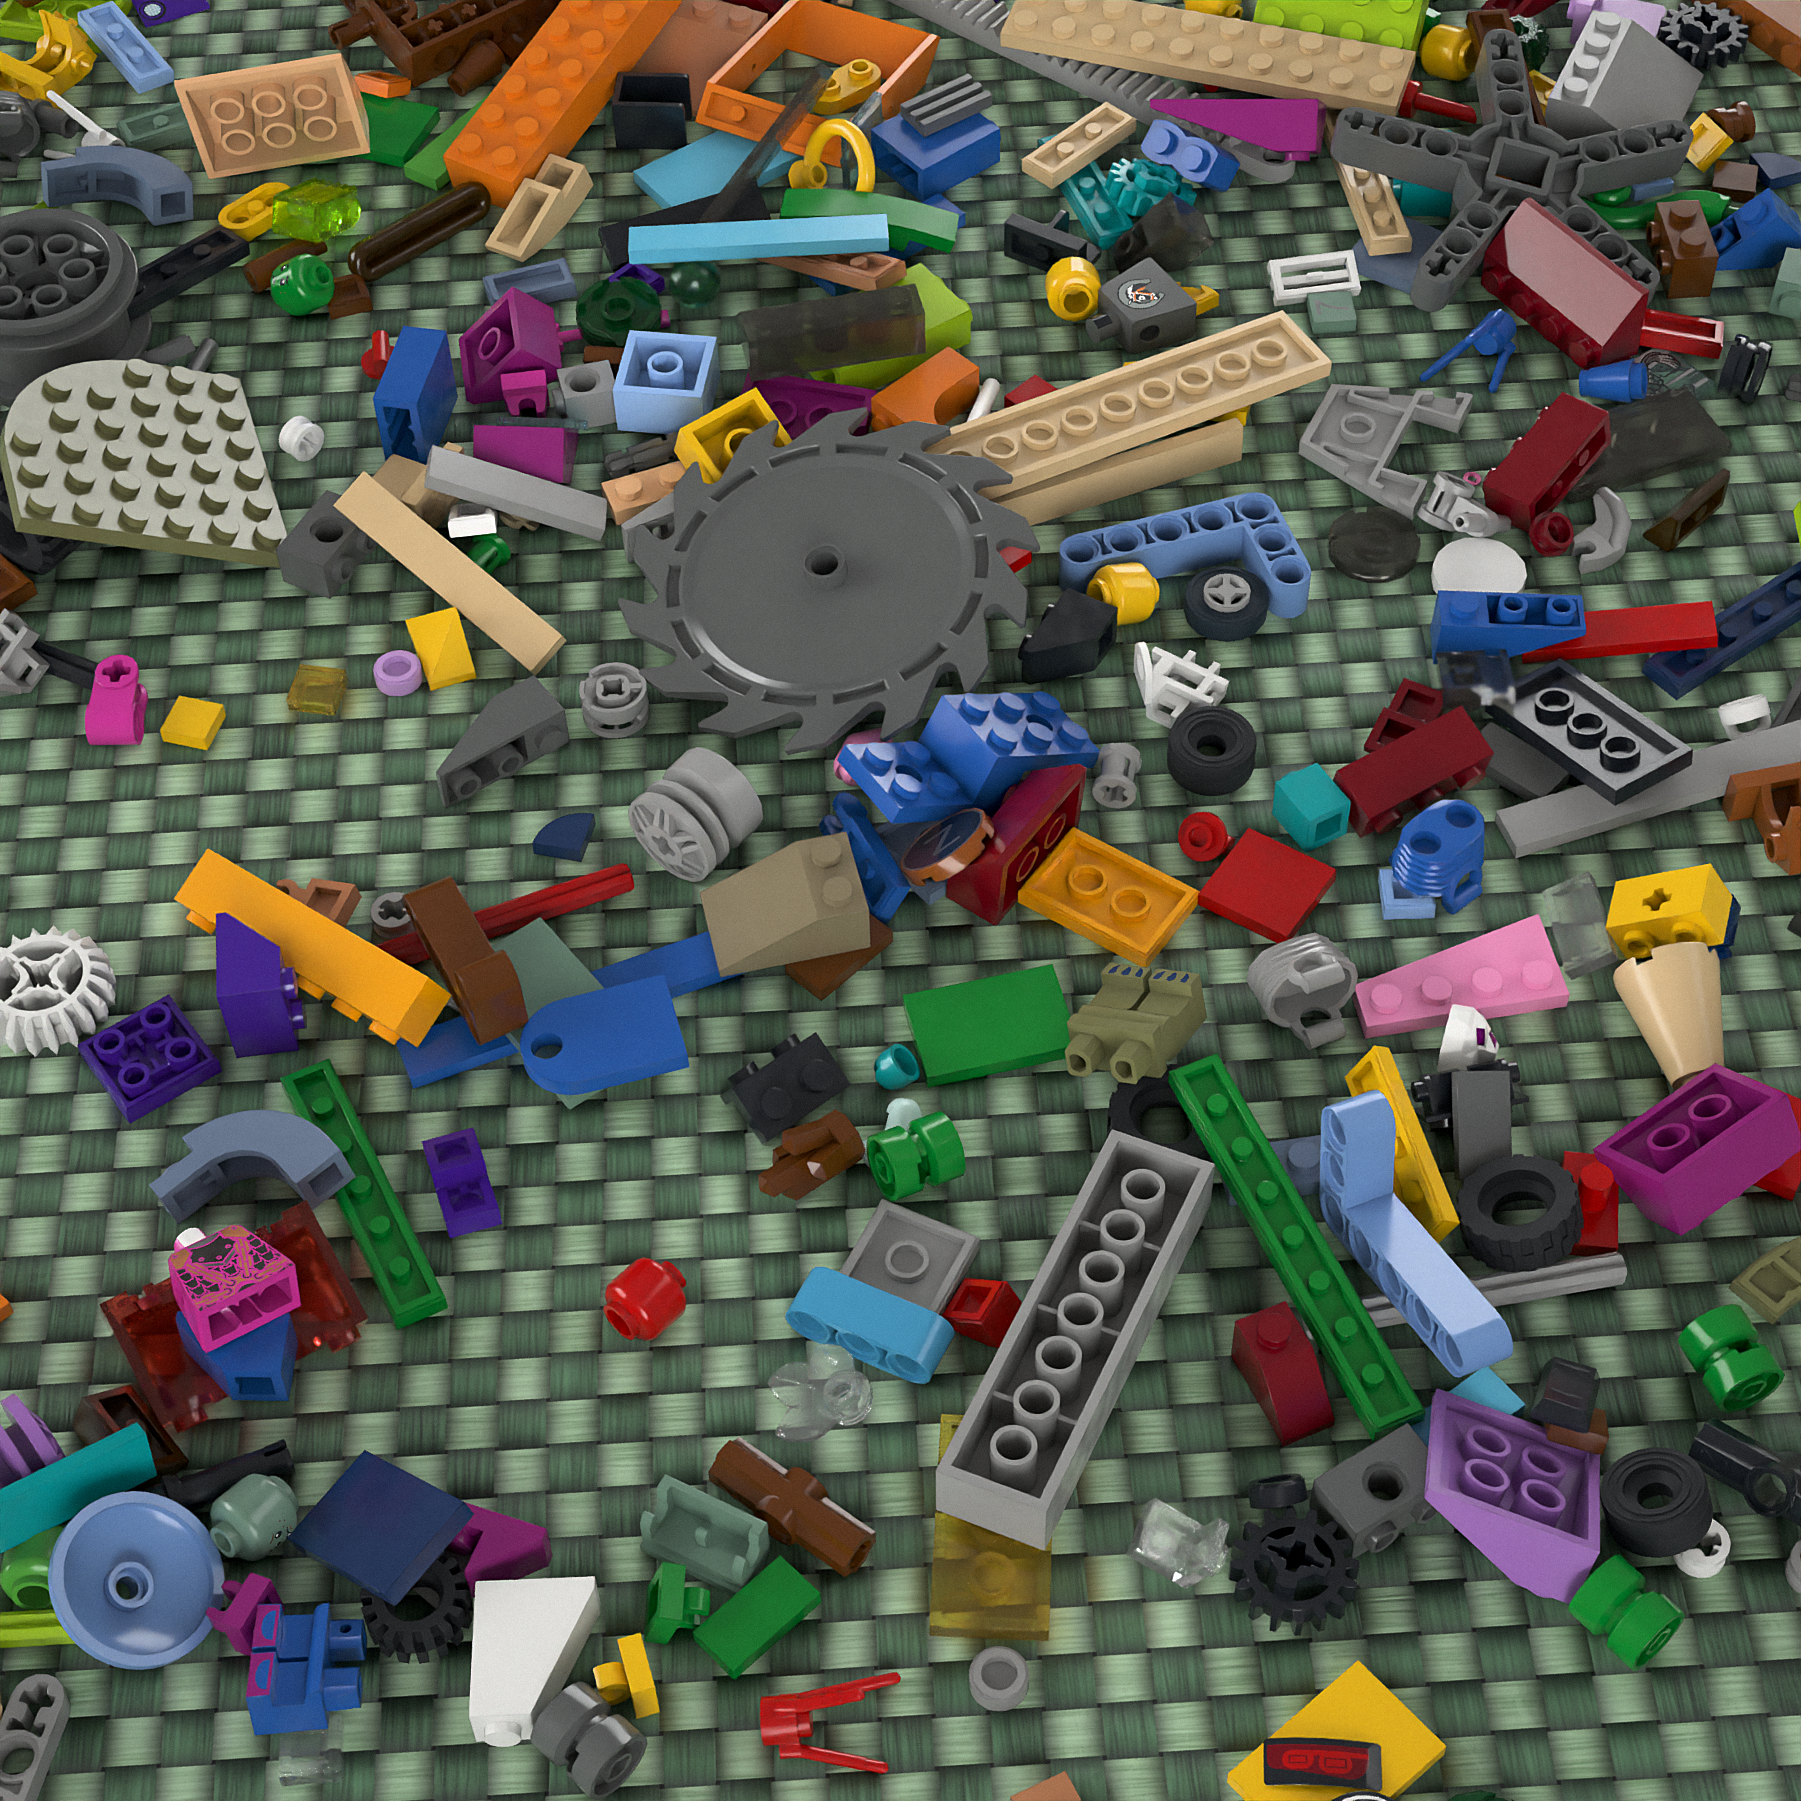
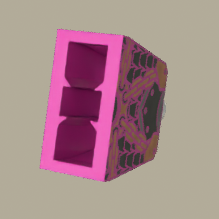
[167,1225,301,1353]

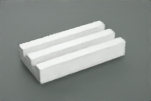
[1267,250,1361,306]

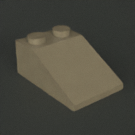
[700,832,871,977]

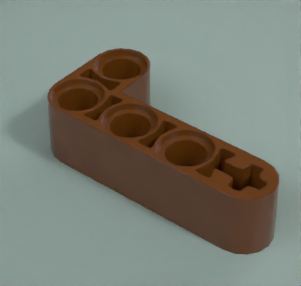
[402,876,529,1046]

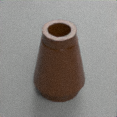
[447,39,506,97]

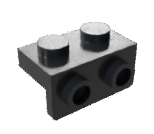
[720,1032,851,1144]

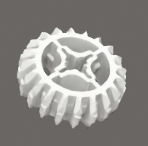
[0,926,116,1057]

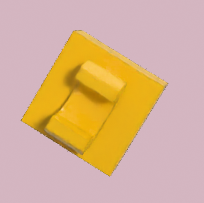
[593,1633,660,1719]

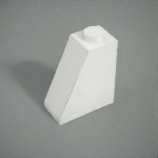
[469,1576,601,1747]

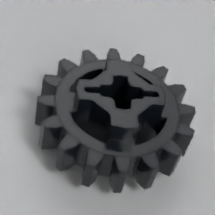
[1658,1,1748,71]
[1228,1505,1359,1636]

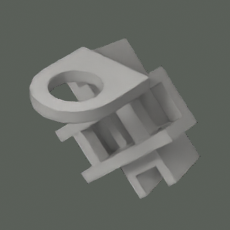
[0,608,50,697]

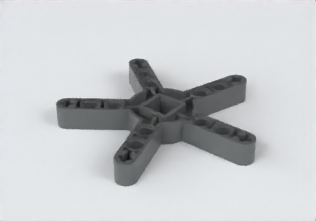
[1330,29,1694,312]

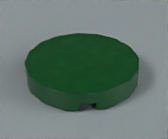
[576,277,663,348]

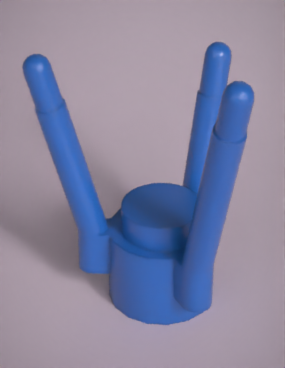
[1419,309,1517,394]

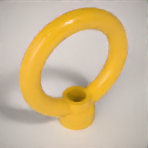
[788,118,875,193]

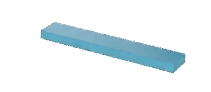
[628,214,889,265]

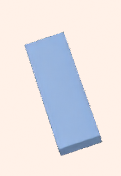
[77,1,174,94]

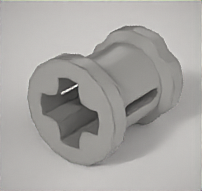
[1092,743,1142,808]

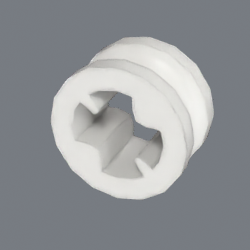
[279,415,324,462]
[1673,1519,1731,1578]

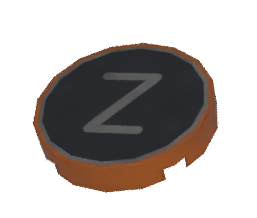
[900,808,994,886]

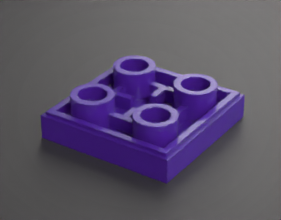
[77,994,222,1124]

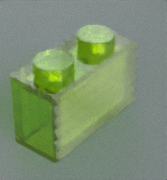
[272,177,361,243]

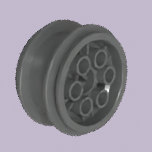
[0,208,153,408]

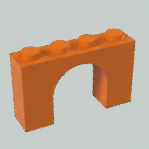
[871,346,979,432]

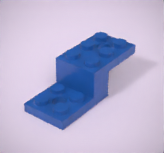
[837,691,1100,824]

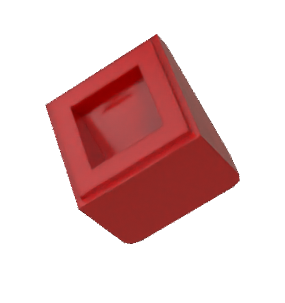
[942,1278,1022,1348]

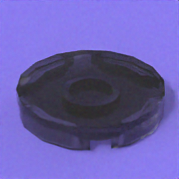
[1327,506,1421,583]

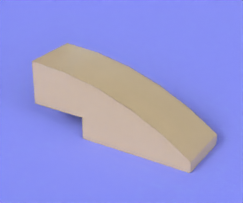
[485,154,594,262]

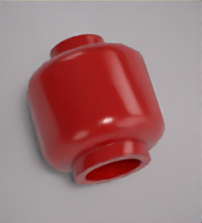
[603,1257,687,1341]

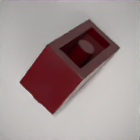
[1231,1301,1335,1447]

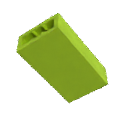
[791,262,973,390]

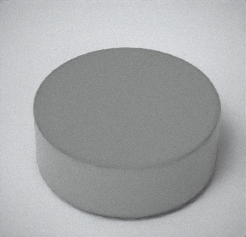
[969,1646,1029,1711]

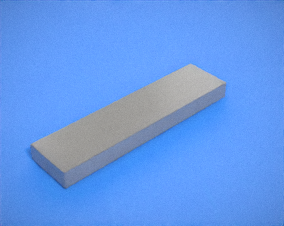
[424,445,607,541]

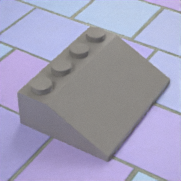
[1544,10,1704,141]

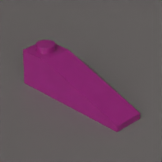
[1150,99,1327,162]

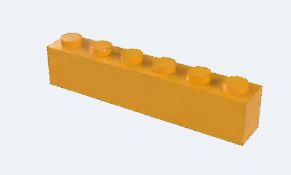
[174,848,452,1048]

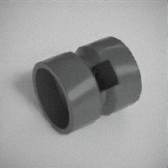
[530,1681,648,1800]

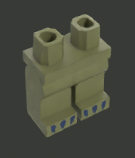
[1064,963,1207,1084]

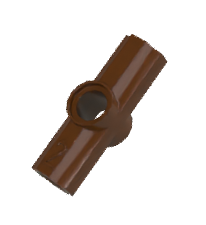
[708,1437,876,1577]

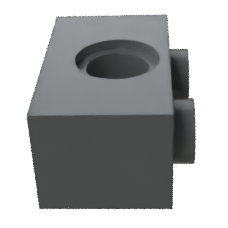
[276,490,377,599]
[1309,1423,1439,1559]

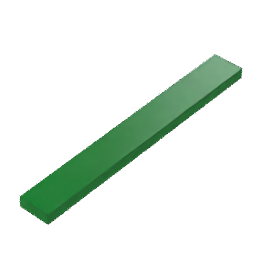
[1168,1053,1426,1442]

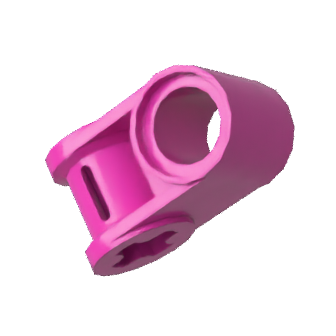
[85,654,148,745]

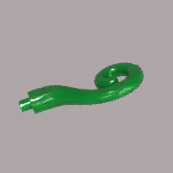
[1580,185,1740,230]

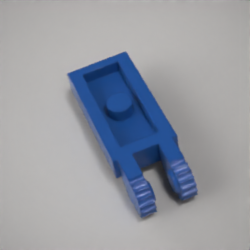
[818,792,911,923]

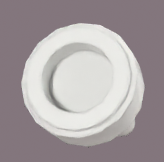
[1718,694,1772,740]

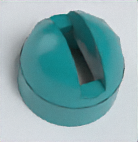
[874,1044,920,1091]

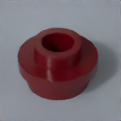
[1529,511,1574,558]

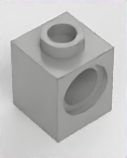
[551,360,617,430]

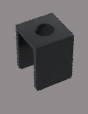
[611,72,693,150]

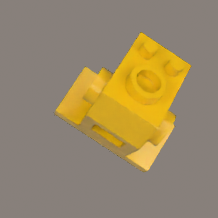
[0,9,98,110]

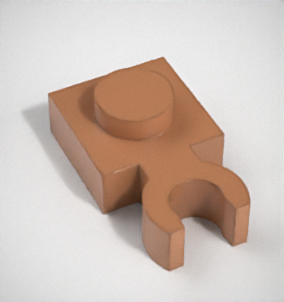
[276,878,362,928]

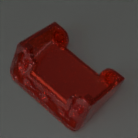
[99,1200,368,1434]

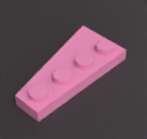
[1352,914,1570,1039]

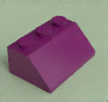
[1593,1063,1801,1236]

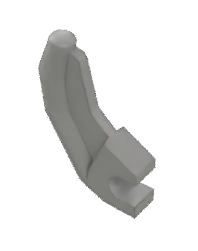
[1570,487,1632,574]

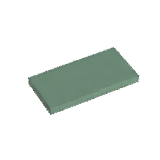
[492,917,604,1110]

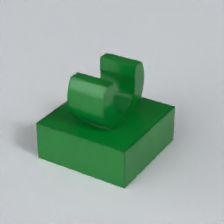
[643,1562,711,1645]

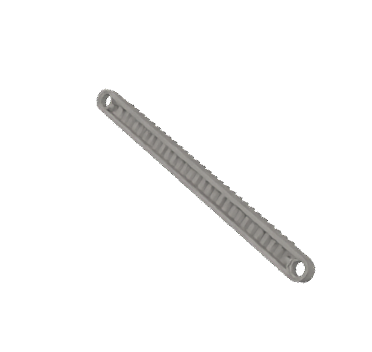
[887,0,1296,183]

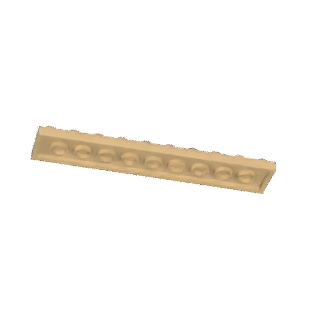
[1000,0,1416,117]
[924,310,1332,500]

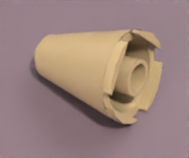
[1613,942,1724,1090]

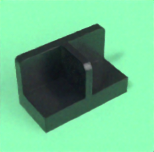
[1004,210,1101,272]

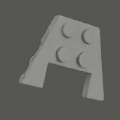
[1298,384,1473,521]

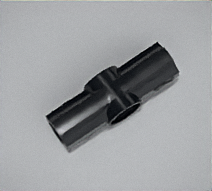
[1688,1417,1801,1527]

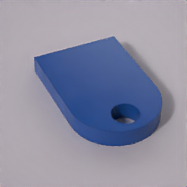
[520,974,690,1095]

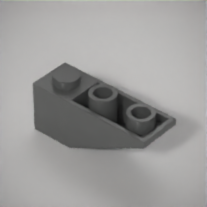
[436,675,570,808]

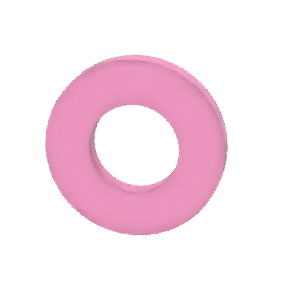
[1463,472,1481,486]

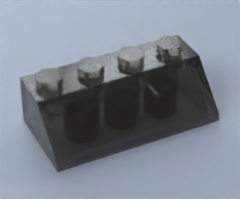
[735,284,926,382]

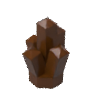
[758,1109,866,1201]

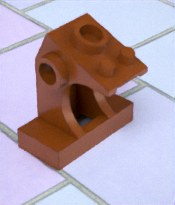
[1721,761,1801,876]

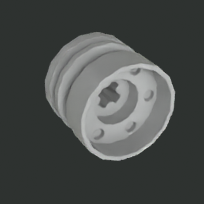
[628,747,763,882]

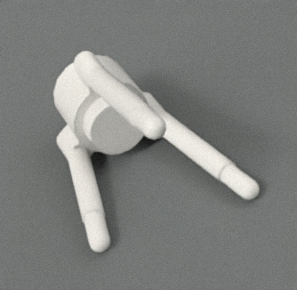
[44,90,126,160]

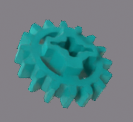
[1104,158,1197,225]

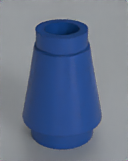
[1579,359,1648,404]

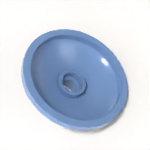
[48,1491,225,1670]

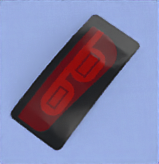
[1264,1737,1382,1791]

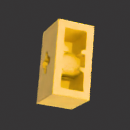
[1605,863,1733,960]

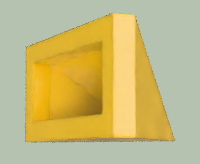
[405,607,476,691]

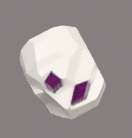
[1437,1004,1499,1072]

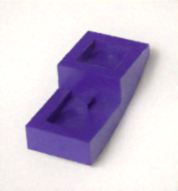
[421,1127,502,1239]

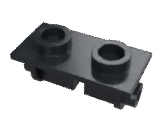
[1411,1058,1529,1128]

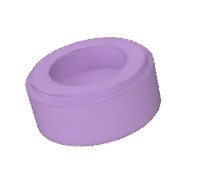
[373,650,423,696]

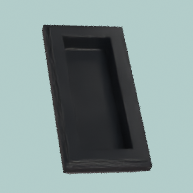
[1530,1356,1601,1434]

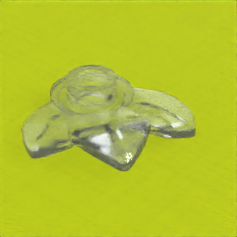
[767,1344,873,1442]

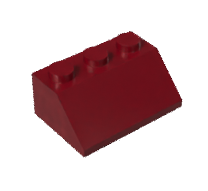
[946,764,1087,926]

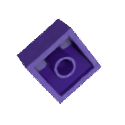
[216,912,307,1058]

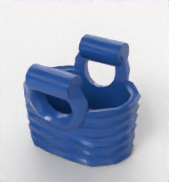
[1389,800,1485,915]

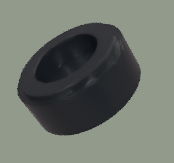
[1247,1473,1308,1509]

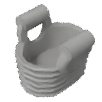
[1246,933,1358,1050]

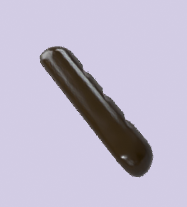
[347,181,491,282]

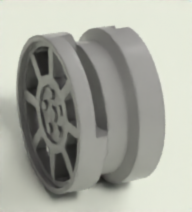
[579,662,650,738]

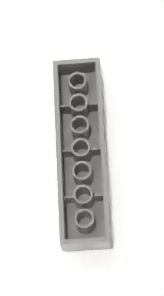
[936,1129,1215,1551]

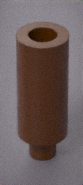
[243,236,328,293]

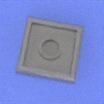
[839,1199,980,1316]

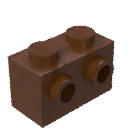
[1646,200,1719,299]

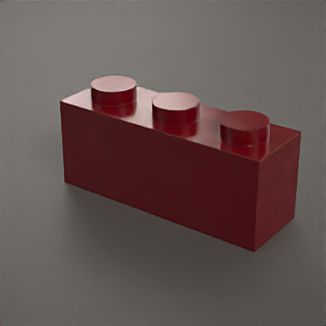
[1482,392,1611,533]
[1333,705,1494,838]

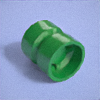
[866,1111,966,1202]
[1677,1304,1785,1413]
[1568,1554,1685,1671]

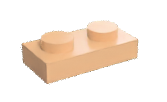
[601,461,687,525]

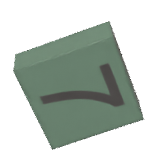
[1306,291,1357,334]

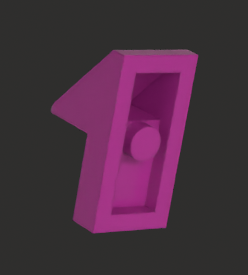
[445,1502,553,1598]

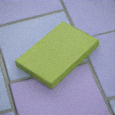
[0,0,133,54]

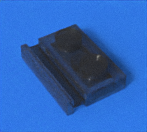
[1436,649,1515,712]

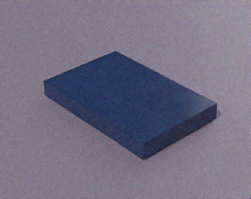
[287,1450,474,1606]

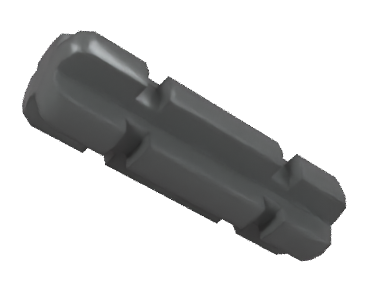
[604,430,679,480]

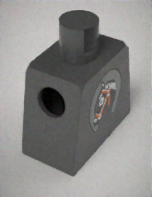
[1086,257,1197,354]

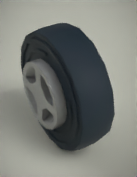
[1183,566,1269,642]

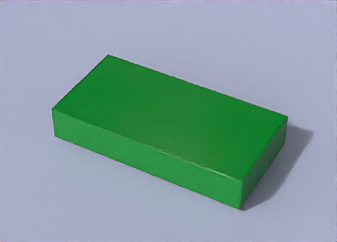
[693,1555,821,1680]

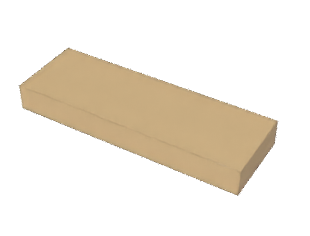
[1022,102,1137,189]

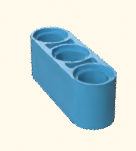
[785,1267,955,1384]

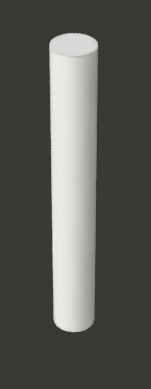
[967,378,1000,422]

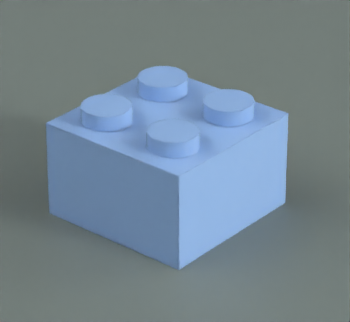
[613,330,720,434]

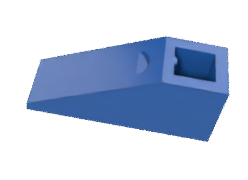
[1430,590,1586,666]

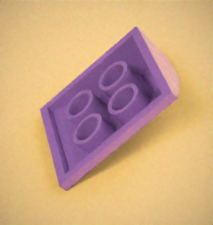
[1424,1388,1600,1604]

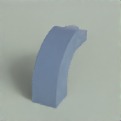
[41,146,193,226]
[149,1110,356,1225]

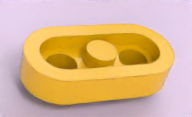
[808,59,881,115]
[218,182,296,242]

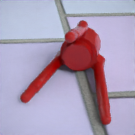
[760,1672,901,1774]

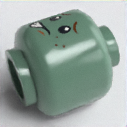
[210,1473,299,1562]

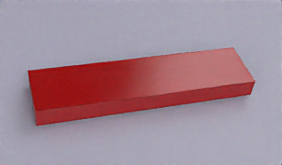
[1521,601,1718,664]

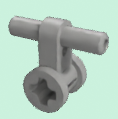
[1417,471,1511,537]

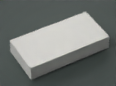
[448,503,498,538]

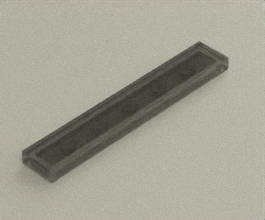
[674,63,834,273]

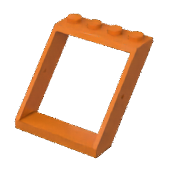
[695,0,940,170]

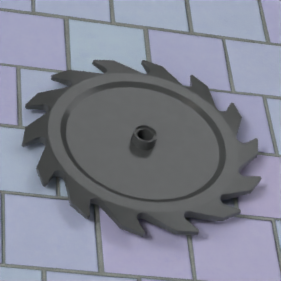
[617,407,1040,755]

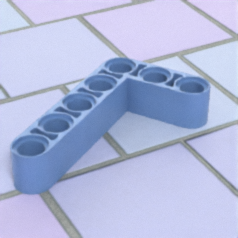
[1058,492,1311,618]
[1319,1090,1513,1378]

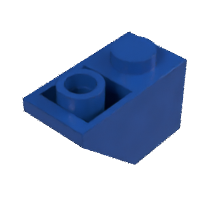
[1710,188,1801,271]
[176,1311,298,1401]

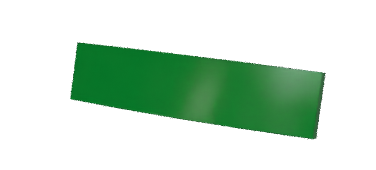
[779,189,959,254]

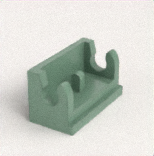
[640,1474,771,1596]

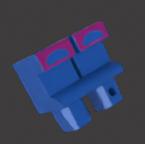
[246,1603,367,1735]

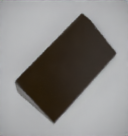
[1642,468,1731,552]
[73,1384,189,1492]

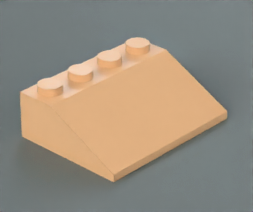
[174,53,371,179]

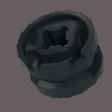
[1717,334,1774,404]

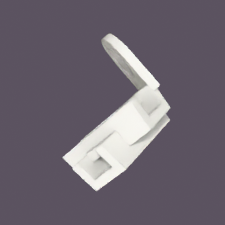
[1134,642,1229,729]

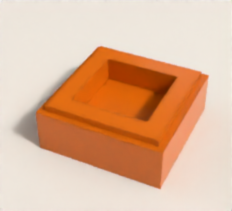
[355,70,411,98]

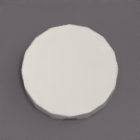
[1431,537,1527,594]

